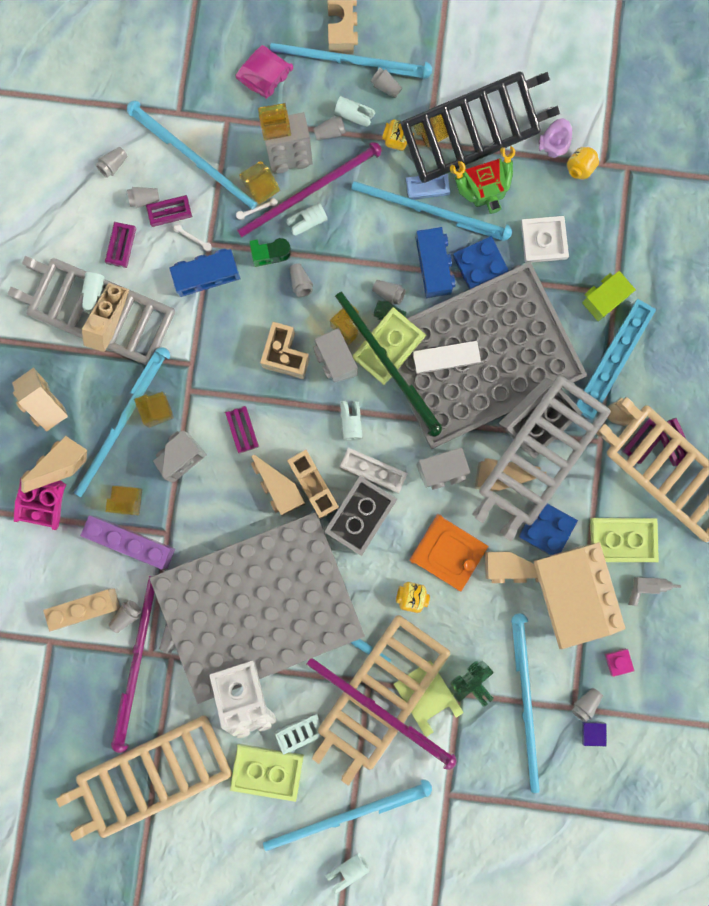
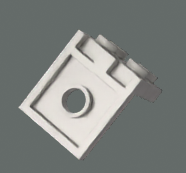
[210,661,277,738]

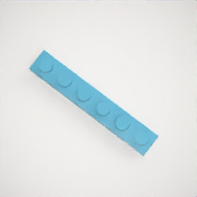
[576,299,656,420]

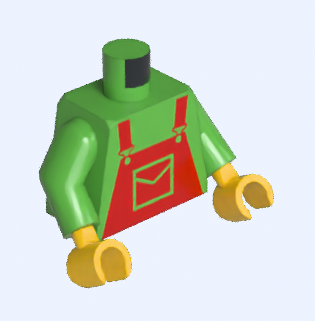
[450,146,515,214]

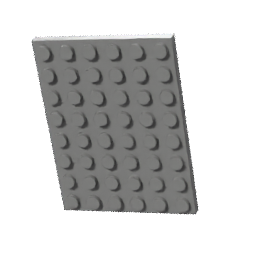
[398,262,587,449]
[149,512,365,704]

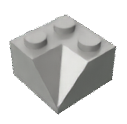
[313,328,358,382]
[153,431,207,483]
[416,448,470,490]

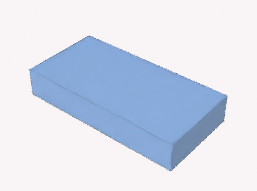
[405,173,450,200]

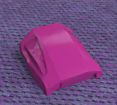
[235,45,293,99]
[14,477,66,530]

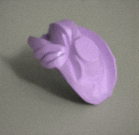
[539,118,572,158]

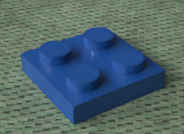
[453,236,509,290]
[518,503,578,556]

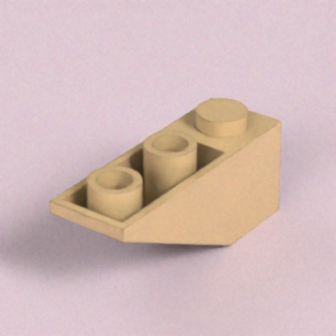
[82,283,129,352]
[21,436,87,493]
[251,455,305,516]
[475,458,547,492]
[485,552,539,583]

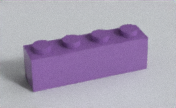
[80,515,175,569]

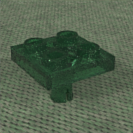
[448,661,494,707]

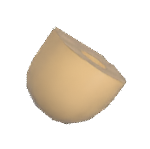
[607,402,633,426]

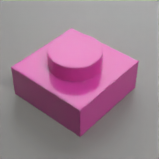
[605,648,634,677]

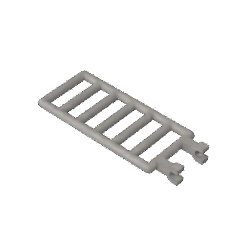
[8,256,175,365]
[472,376,610,541]

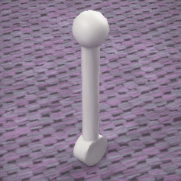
[236,198,278,220]
[173,224,212,252]

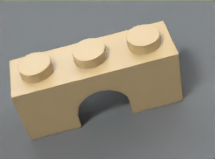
[328,0,358,54]
[287,450,339,519]
[43,588,120,632]

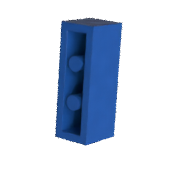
[415,227,456,298]
[169,249,241,297]

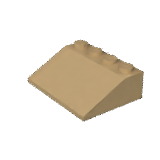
[534,542,626,649]

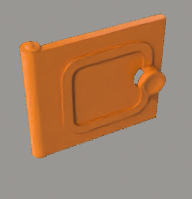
[409,514,489,592]

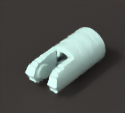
[334,96,375,127]
[286,203,328,236]
[81,272,105,315]
[340,401,363,441]
[325,853,369,895]

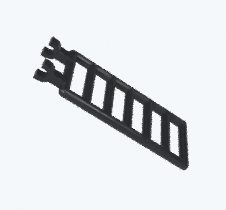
[401,71,560,183]

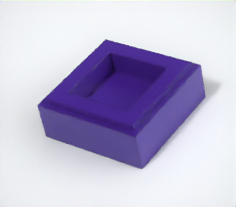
[582,722,607,747]

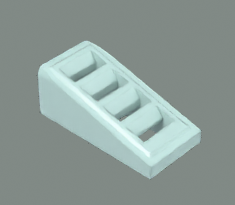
[275,713,322,755]

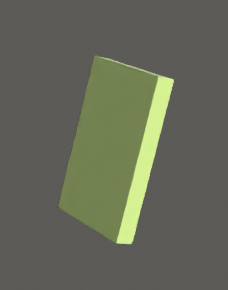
[352,307,427,385]
[590,518,659,562]
[230,744,304,802]

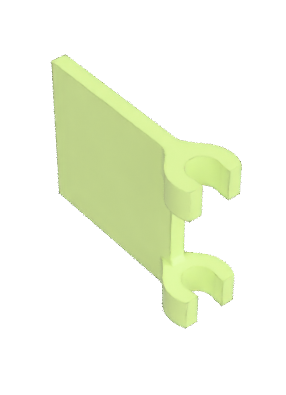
[394,660,464,737]

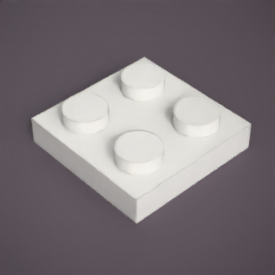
[521,216,569,263]

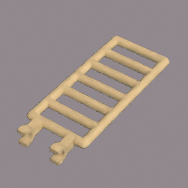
[596,397,709,542]
[312,615,450,786]
[56,716,232,842]

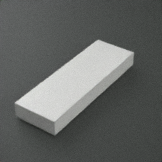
[413,341,481,374]
[340,448,408,494]

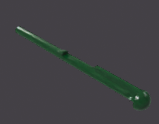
[335,291,442,437]

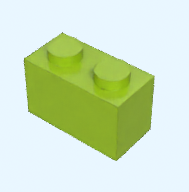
[582,271,636,322]

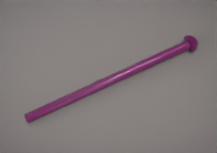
[237,142,382,238]
[111,576,155,753]
[306,658,457,770]

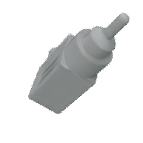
[628,577,681,606]

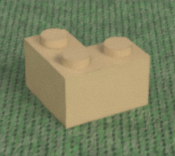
[260,322,310,379]
[12,368,68,432]

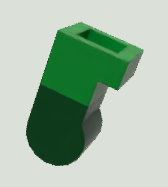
[249,238,291,267]

